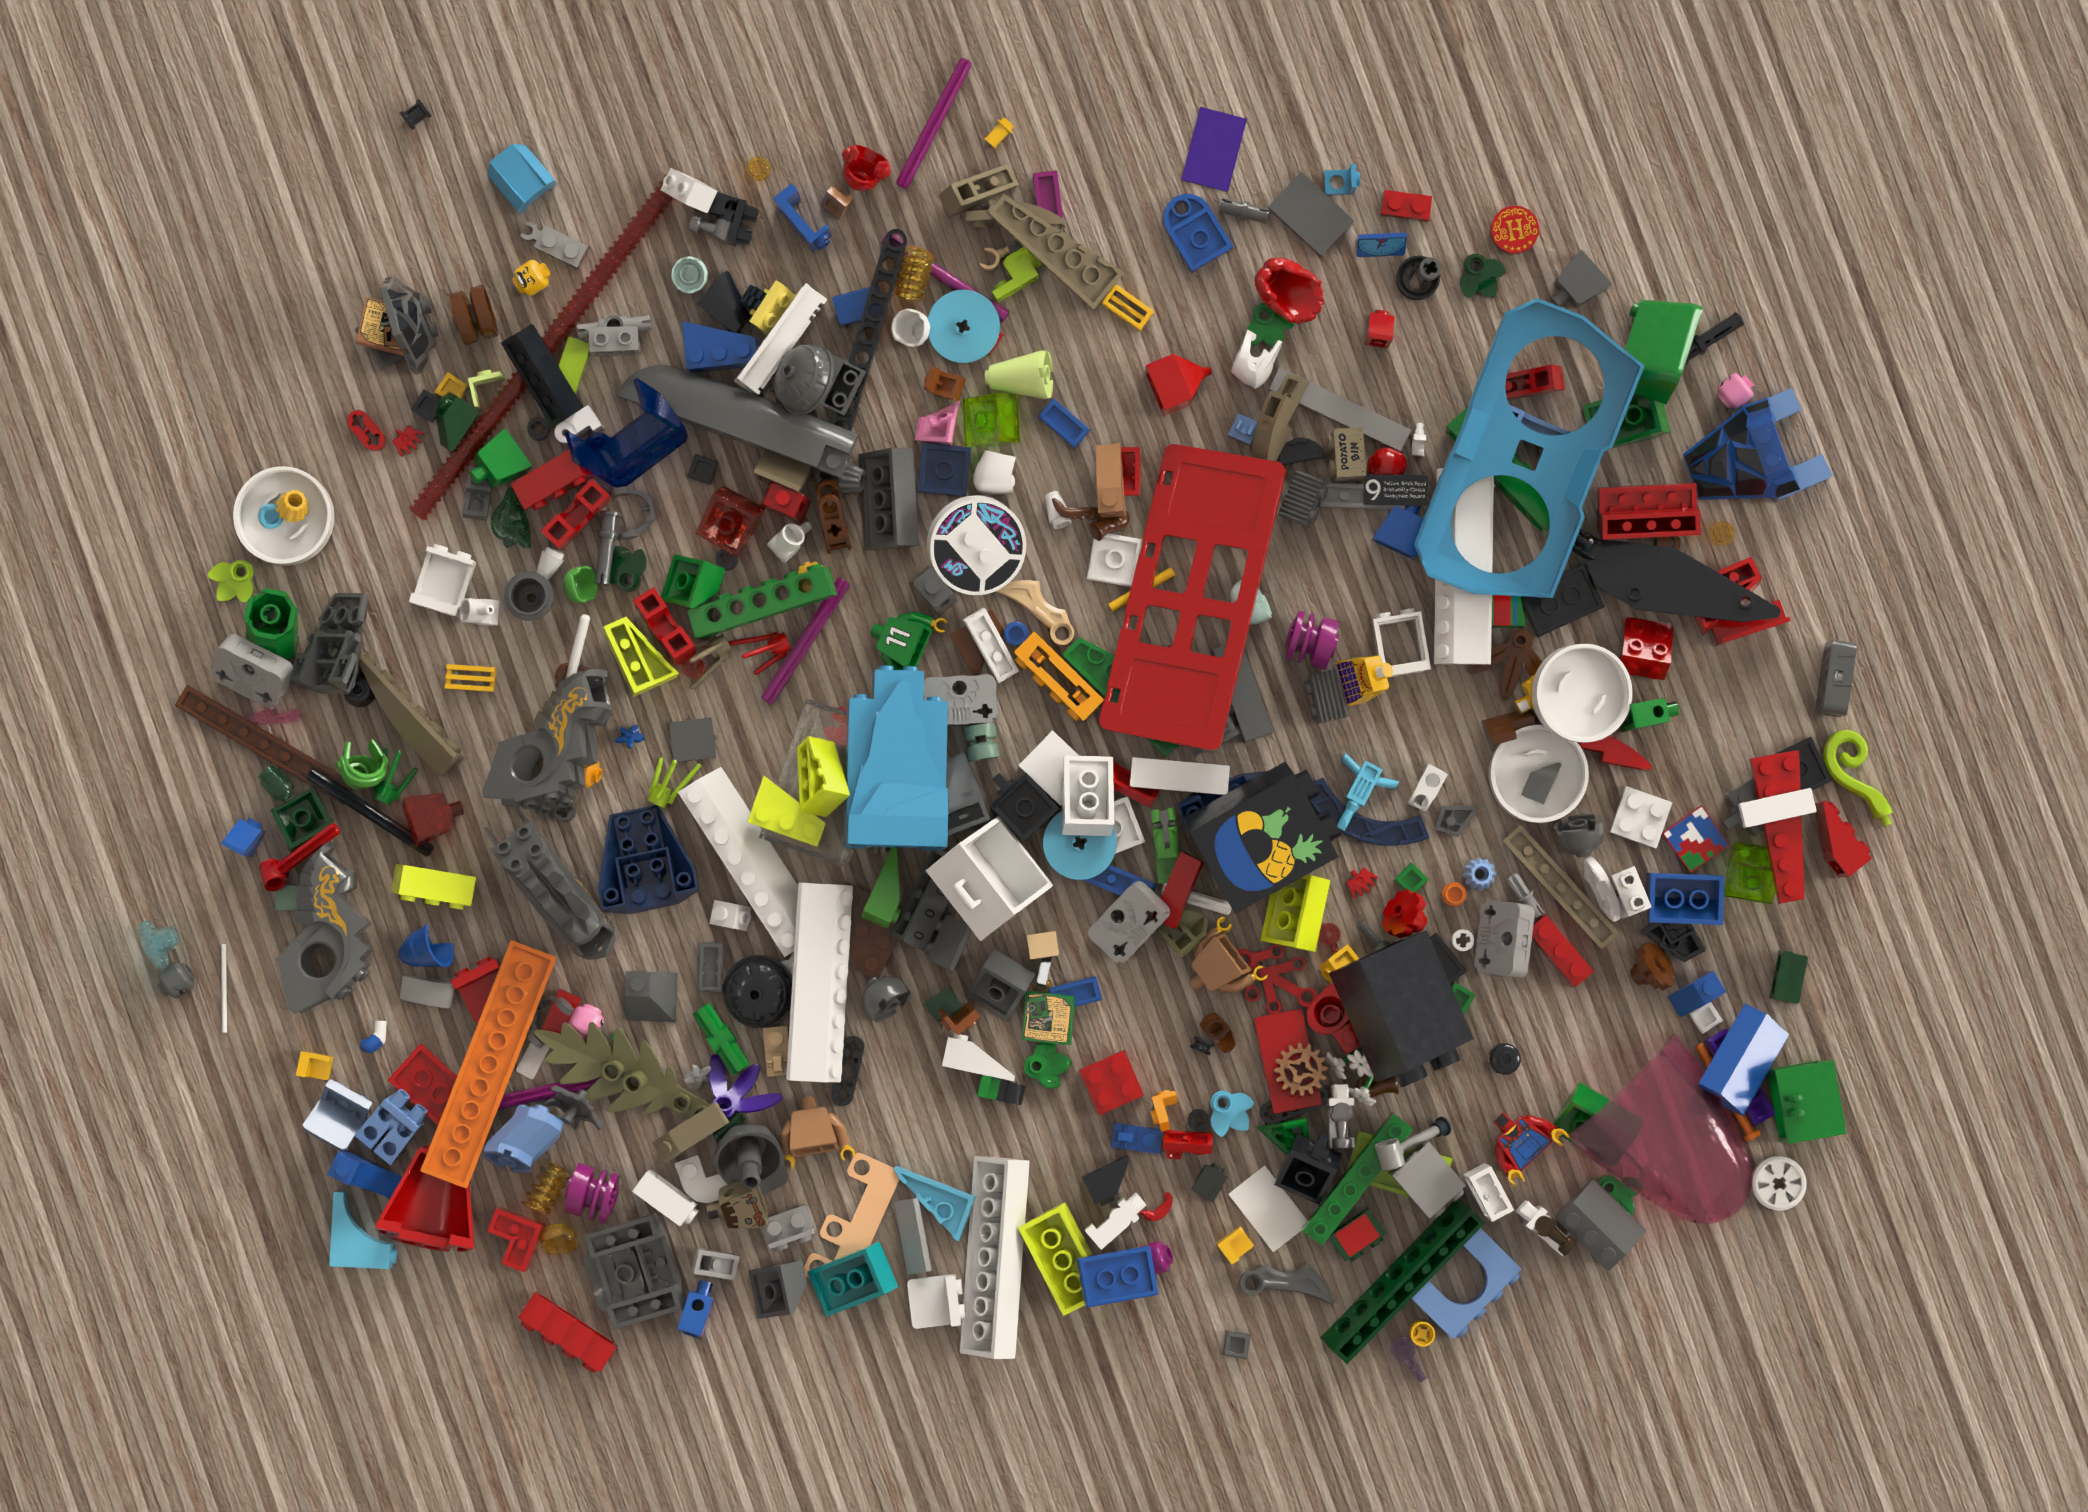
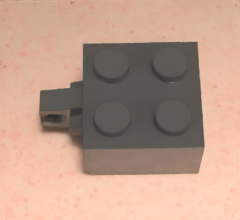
[1721,776,1763,836]

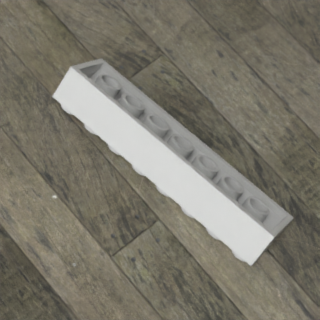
[1434,468,1494,665]
[678,767,798,957]
[786,883,853,1082]
[960,1156,1029,1359]

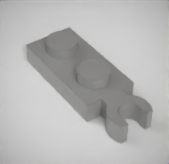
[520,222,589,269]

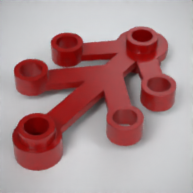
[1237,944,1317,1014]

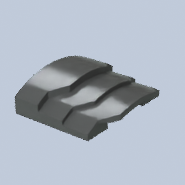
[583,1213,685,1330]

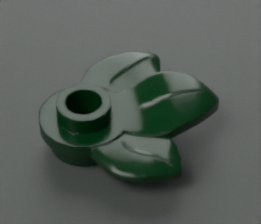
[1460,254,1506,298]
[609,546,647,592]

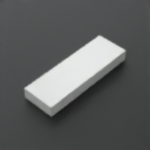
[963,608,1019,683]
[1738,788,1817,828]

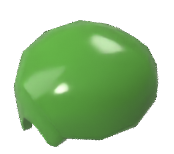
[563,566,598,604]

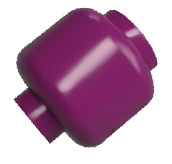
[1141,1241,1173,1276]

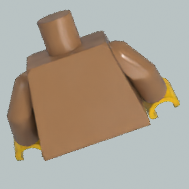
[1190,917,1268,993]
[780,1097,855,1169]

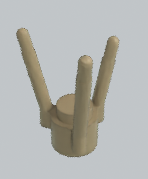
[689,634,732,690]

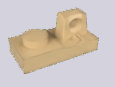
[763,1026,789,1077]

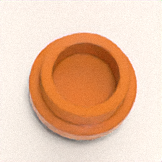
[1442,882,1467,907]

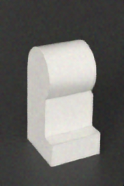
[555,405,604,445]
[1408,763,1448,813]

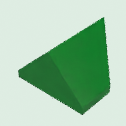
[1256,1117,1309,1155]

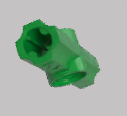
[692,1003,750,1076]

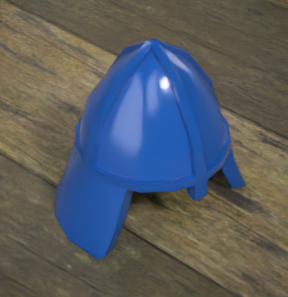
[398,924,455,968]

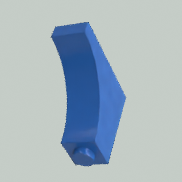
[327,1150,403,1198]

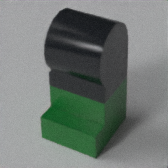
[977,1075,1026,1105]

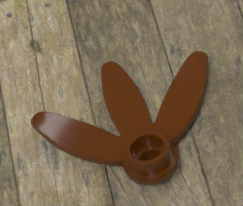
[1468,629,1542,699]

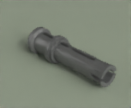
[594,510,622,586]

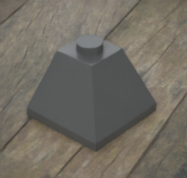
[625,971,678,1022]
[748,1260,807,1319]

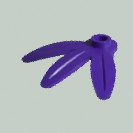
[709,1054,783,1118]

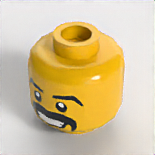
[512,260,550,296]

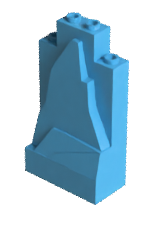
[844,666,948,851]

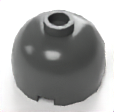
[1554,814,1604,857]
[862,976,912,1023]

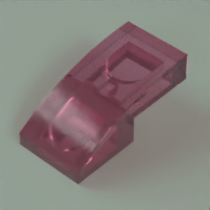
[247,708,304,725]

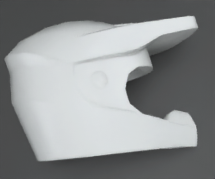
[1231,330,1282,389]

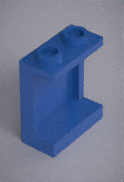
[773,183,831,252]

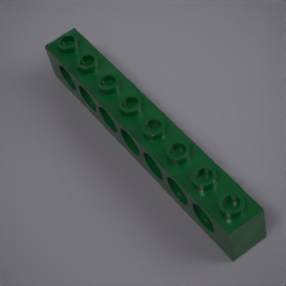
[1320,1198,1485,1364]

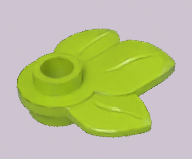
[207,560,254,603]

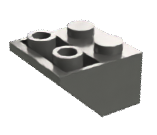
[820,354,866,416]

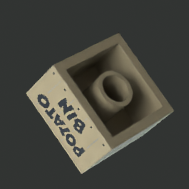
[1326,427,1366,483]

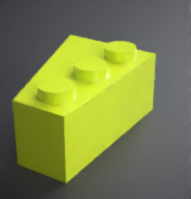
[391,864,476,910]

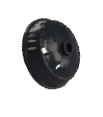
[723,955,793,1028]

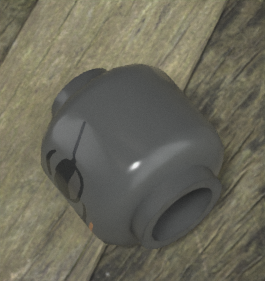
[157,962,196,999]

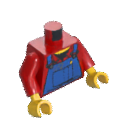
[1493,1112,1569,1188]

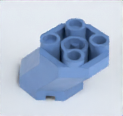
[484,1104,564,1173]

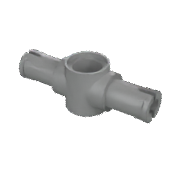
[577,314,652,340]

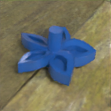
[615,725,645,749]

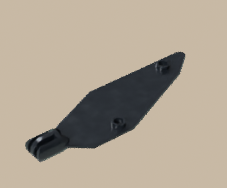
[1572,528,1781,622]

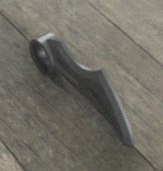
[1239,1264,1335,1305]

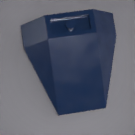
[598,805,699,915]

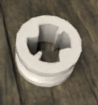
[1451,929,1474,951]

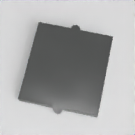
[669,717,716,762]

